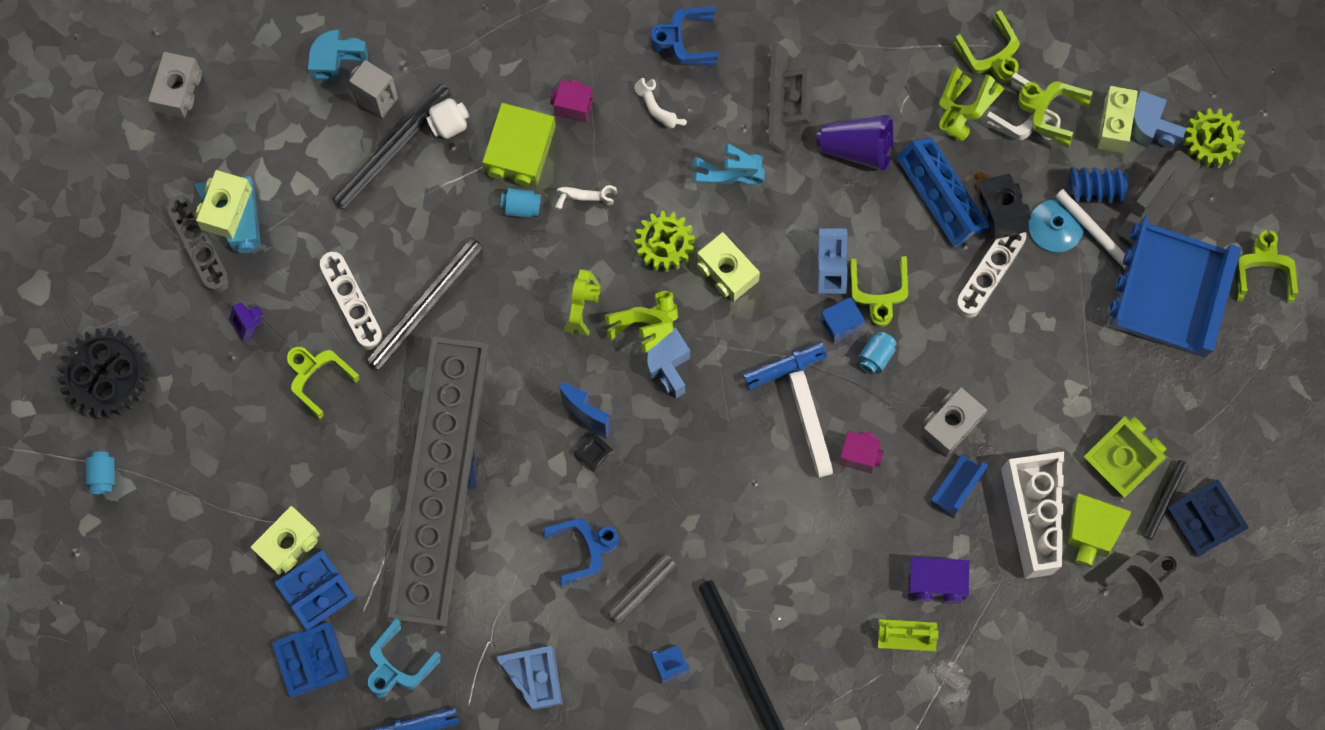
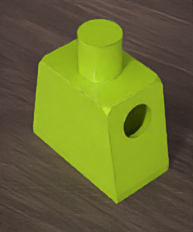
[1068,493,1131,567]

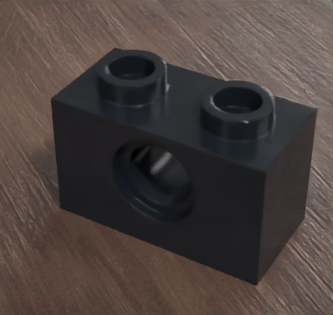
[978,173,1031,240]

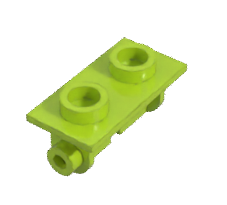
[878,619,938,652]

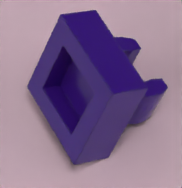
[229,302,264,342]

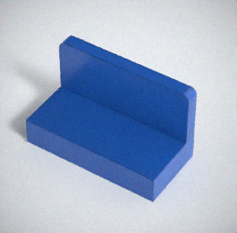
[930,454,988,518]

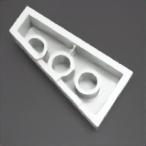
[1001,452,1064,579]

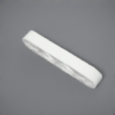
[956,232,1026,318]
[320,252,383,350]
[789,370,833,478]

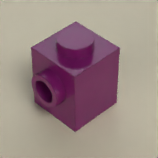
[550,80,593,123]
[839,431,884,474]

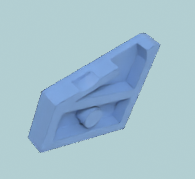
[497,646,563,710]

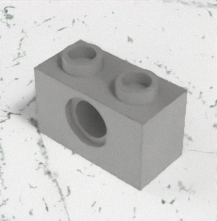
[148,52,202,118]
[349,60,398,119]
[921,387,987,457]

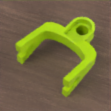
[952,10,1020,84]
[939,66,1004,141]
[1018,81,1093,148]
[1236,230,1298,303]
[849,256,908,327]
[563,269,601,336]
[605,291,678,353]
[287,347,360,419]

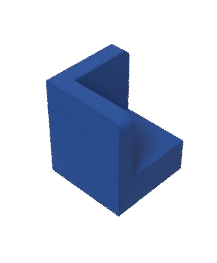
[820,298,865,344]
[651,645,689,685]

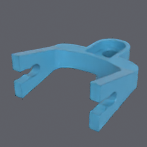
[693,143,765,185]
[368,618,440,698]

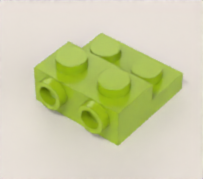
[1084,416,1167,498]

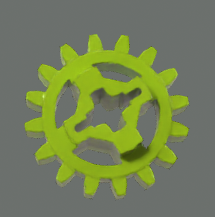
[1183,108,1245,168]
[635,211,695,272]

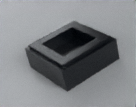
[574,432,614,473]

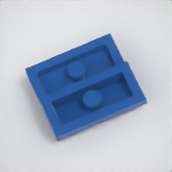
[560,382,611,439]
[274,549,355,631]
[272,622,350,698]

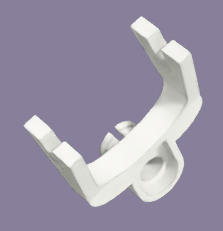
[987,73,1060,140]

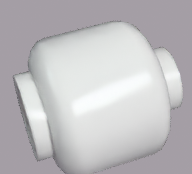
[427,98,470,139]

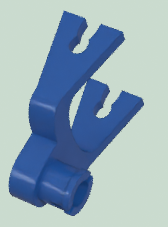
[650,6,719,67]
[543,518,619,587]

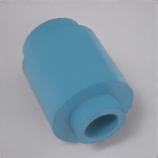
[500,188,541,218]
[857,331,897,374]
[85,452,115,494]

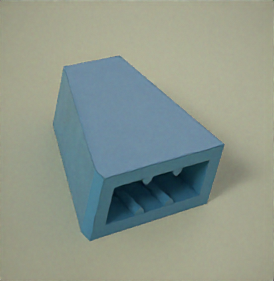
[195,176,261,253]

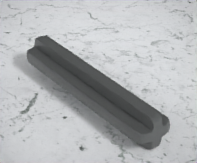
[607,554,676,623]

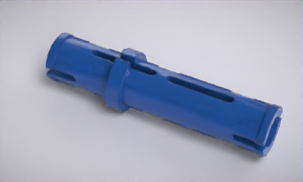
[743,342,828,390]
[369,707,459,730]

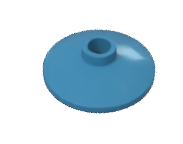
[1028,200,1084,253]

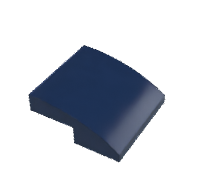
[1168,479,1250,557]

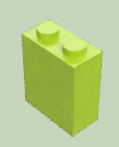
[482,103,556,186]

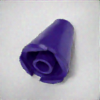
[816,115,894,171]

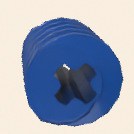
[1068,167,1128,203]

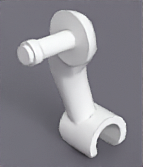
[634,78,687,129]
[555,185,617,210]

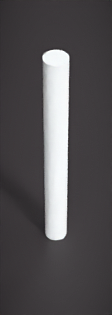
[1055,189,1126,269]

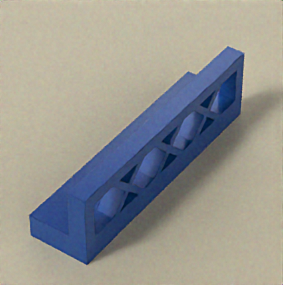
[896,138,990,247]

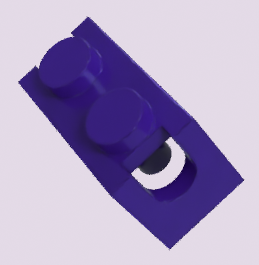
[908,557,970,604]

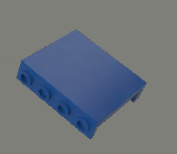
[1108,216,1241,358]

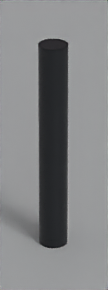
[1142,460,1188,540]

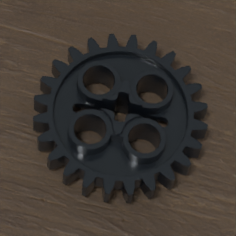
[57,328,151,419]

